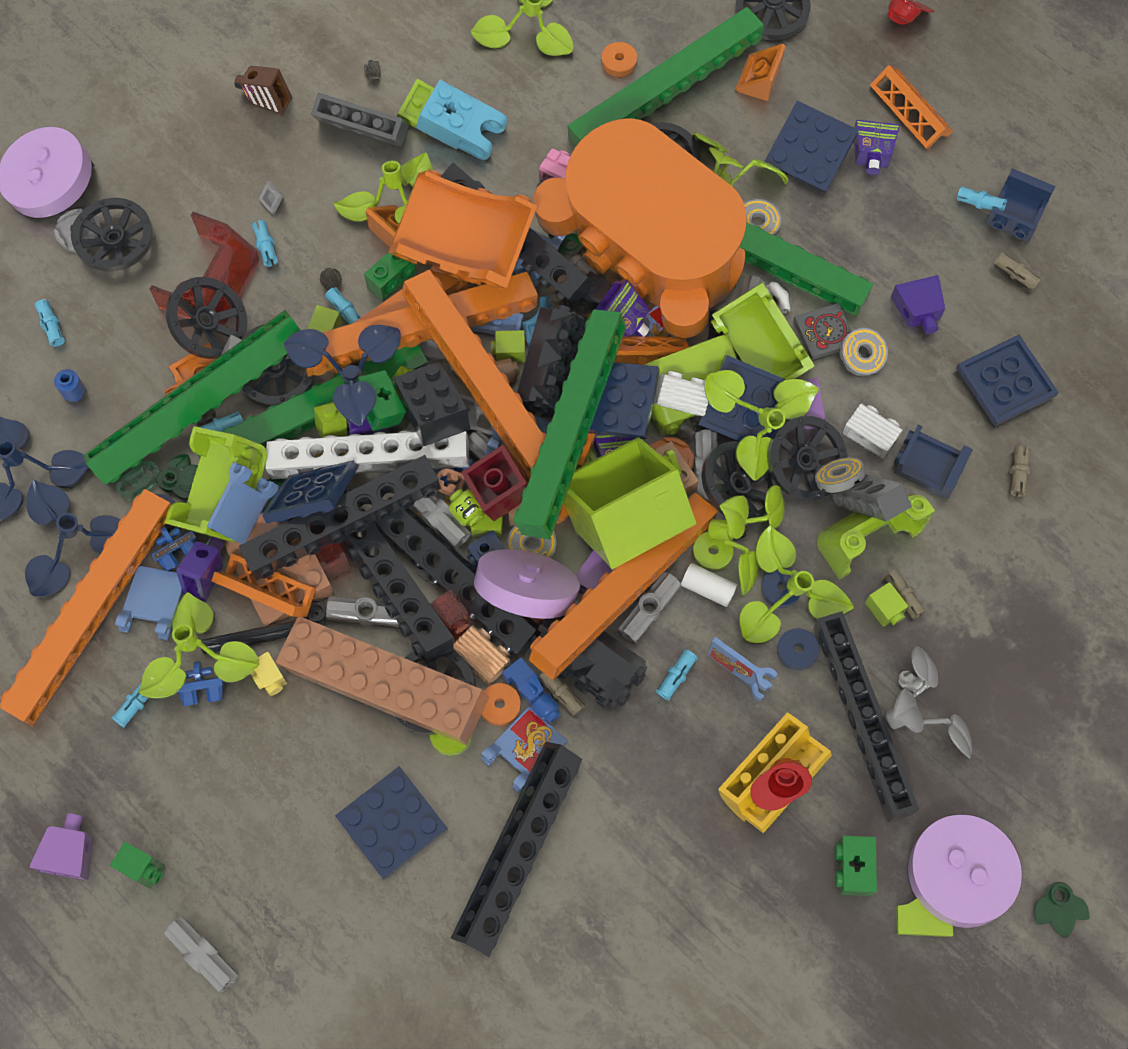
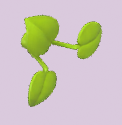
[471,0,574,56]
[692,132,788,187]
[334,152,433,224]
[704,370,819,481]
[709,485,785,596]
[739,526,854,644]
[138,592,259,699]

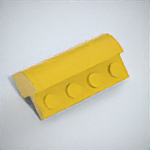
[718,712,832,833]

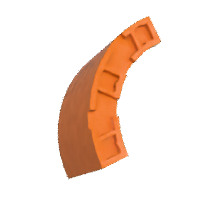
[388,169,537,288]

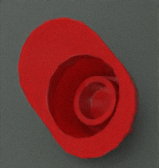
[888,0,934,25]
[750,758,812,811]

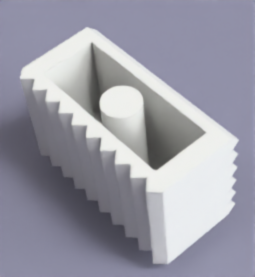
[653,371,708,416]
[842,403,903,459]

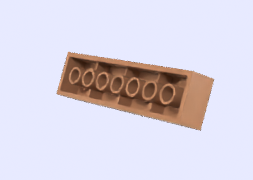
[275,617,489,746]

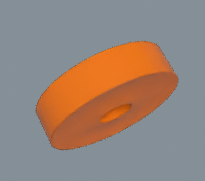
[601,42,637,77]
[481,683,521,726]

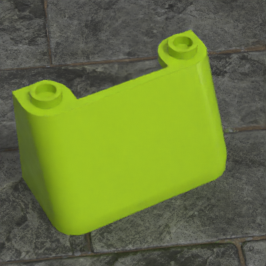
[711,282,815,380]
[645,335,737,436]
[165,426,267,542]
[817,494,935,580]

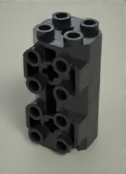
[517,305,587,419]
[531,615,648,709]

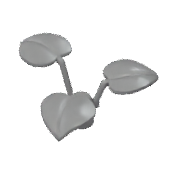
[885,645,972,759]

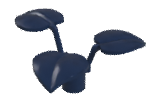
[284,325,401,426]
[0,417,89,521]
[25,480,121,597]

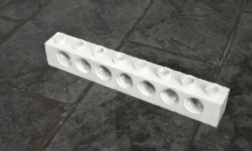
[266,431,469,479]

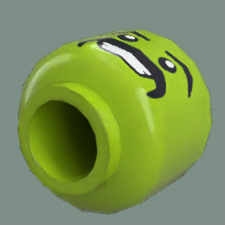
[449,489,486,527]

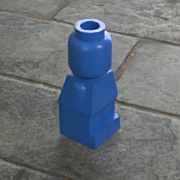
[502,657,561,724]

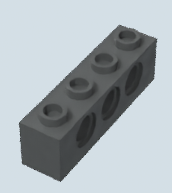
[311,92,409,148]
[832,474,912,521]

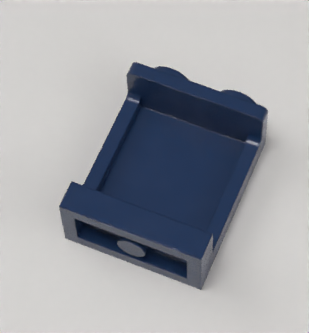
[986,168,1056,242]
[893,424,973,499]

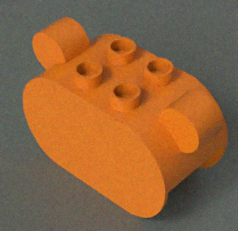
[532,119,746,338]

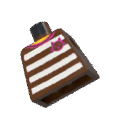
[234,65,292,115]

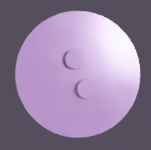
[0,127,92,218]
[474,549,580,619]
[908,815,1022,928]

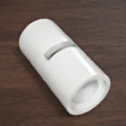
[681,563,738,607]

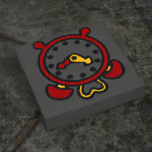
[794,303,851,360]

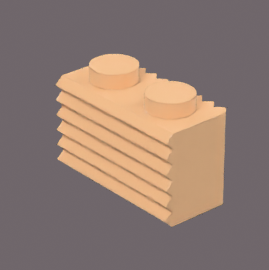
[453,625,511,687]

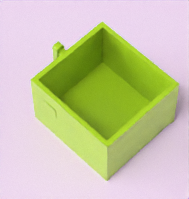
[564,437,697,569]

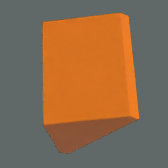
[735,44,786,101]
[366,205,399,247]

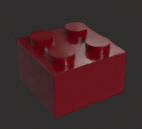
[461,444,529,521]

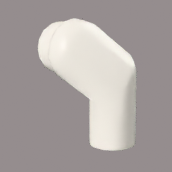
[765,282,791,314]
[899,671,930,692]

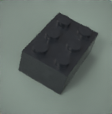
[393,361,471,446]

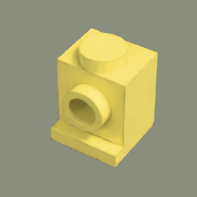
[250,652,287,696]

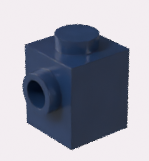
[466,530,505,568]

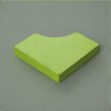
[896,898,953,937]

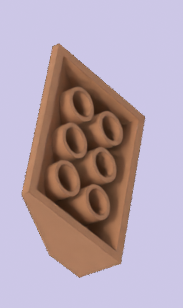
[223,512,334,626]

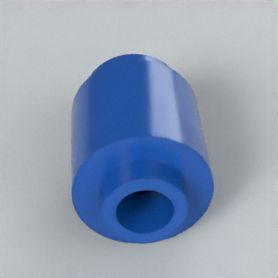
[54,369,85,402]

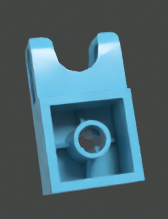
[416,80,508,160]

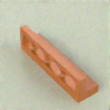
[870,65,954,149]
[614,336,689,365]
[212,553,316,617]

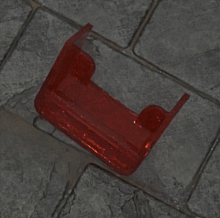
[149,211,259,326]

